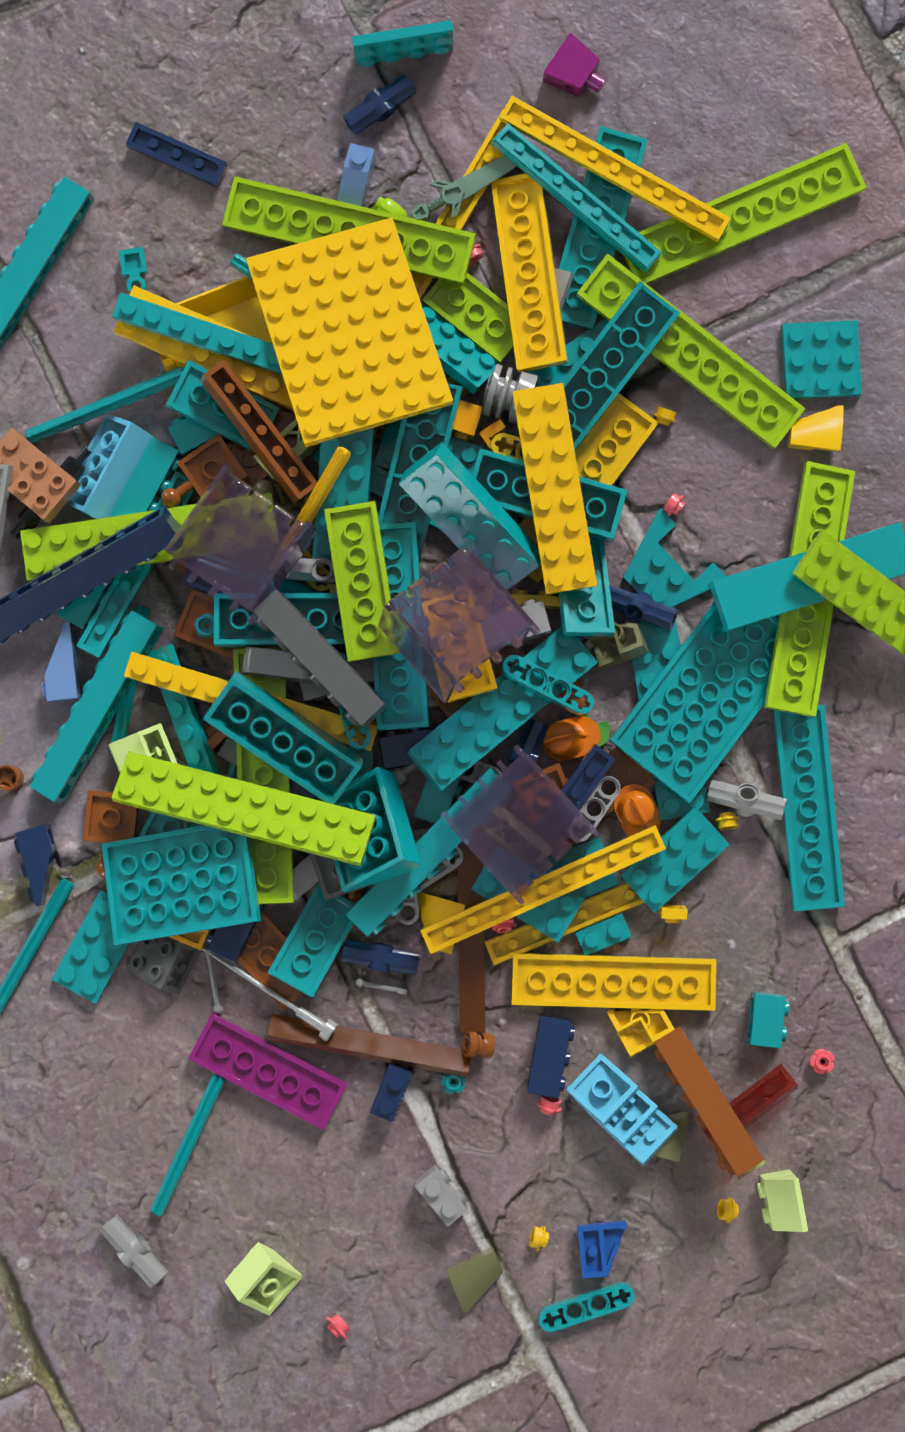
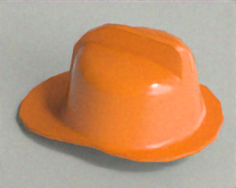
[543,716,601,761]
[614,784,661,837]

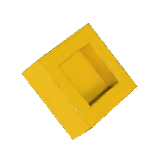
[659,904,688,923]

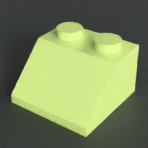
[757,1169,808,1232]
[224,1242,303,1316]

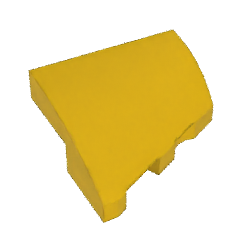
[787,405,844,452]
[418,892,465,955]
[607,1009,675,1058]

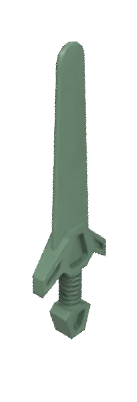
[411,155,517,221]

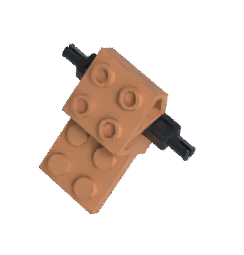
[0,427,92,539]

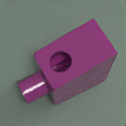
[543,33,606,96]

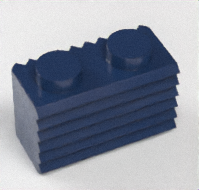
[370,1063,413,1122]

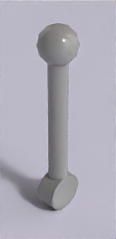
[355,978,408,995]

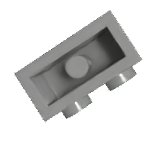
[415,1165,468,1227]

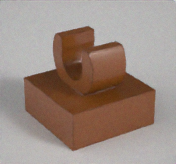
[204,724,228,753]

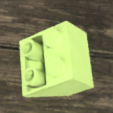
[108,723,178,773]

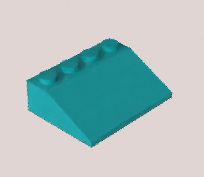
[319,767,421,892]

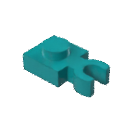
[118,247,148,292]

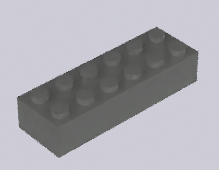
[253,589,389,727]

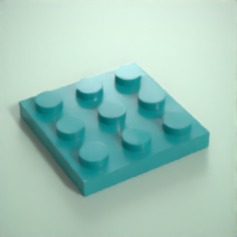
[781,320,862,399]

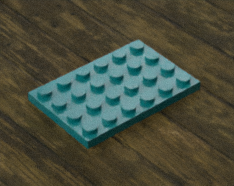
[102,825,261,945]

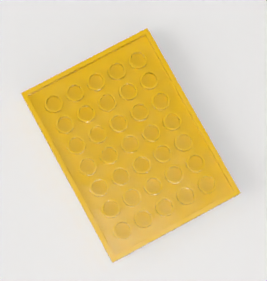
[246,217,453,447]

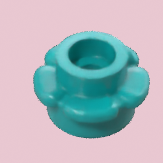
[194,613,214,638]
[441,1073,466,1094]

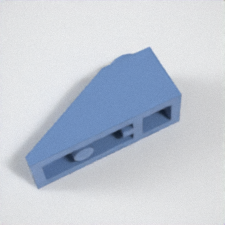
[337,143,376,207]
[41,622,82,702]

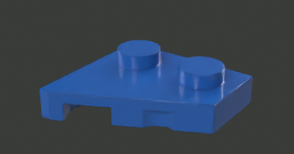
[577,1220,627,1279]

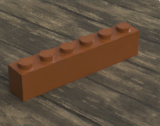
[200,360,317,504]
[653,1026,765,1180]

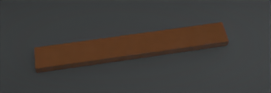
[457,829,485,1033]
[267,1014,471,1077]

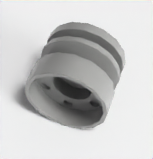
[483,364,538,425]

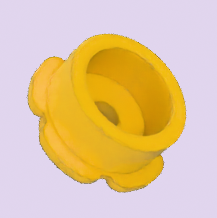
[653,406,677,426]
[715,812,740,830]
[717,1197,739,1223]
[529,1226,549,1251]

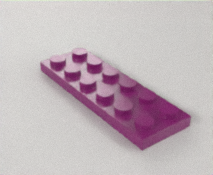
[188,1013,348,1130]

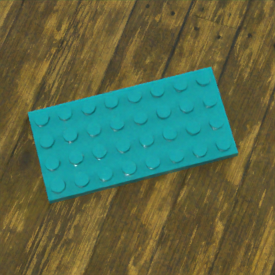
[608,601,779,803]

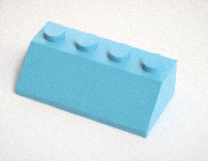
[66,413,154,519]

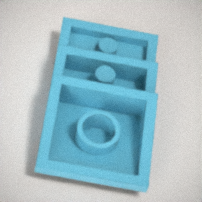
[566,1053,678,1166]

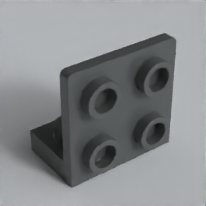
[127,937,199,994]

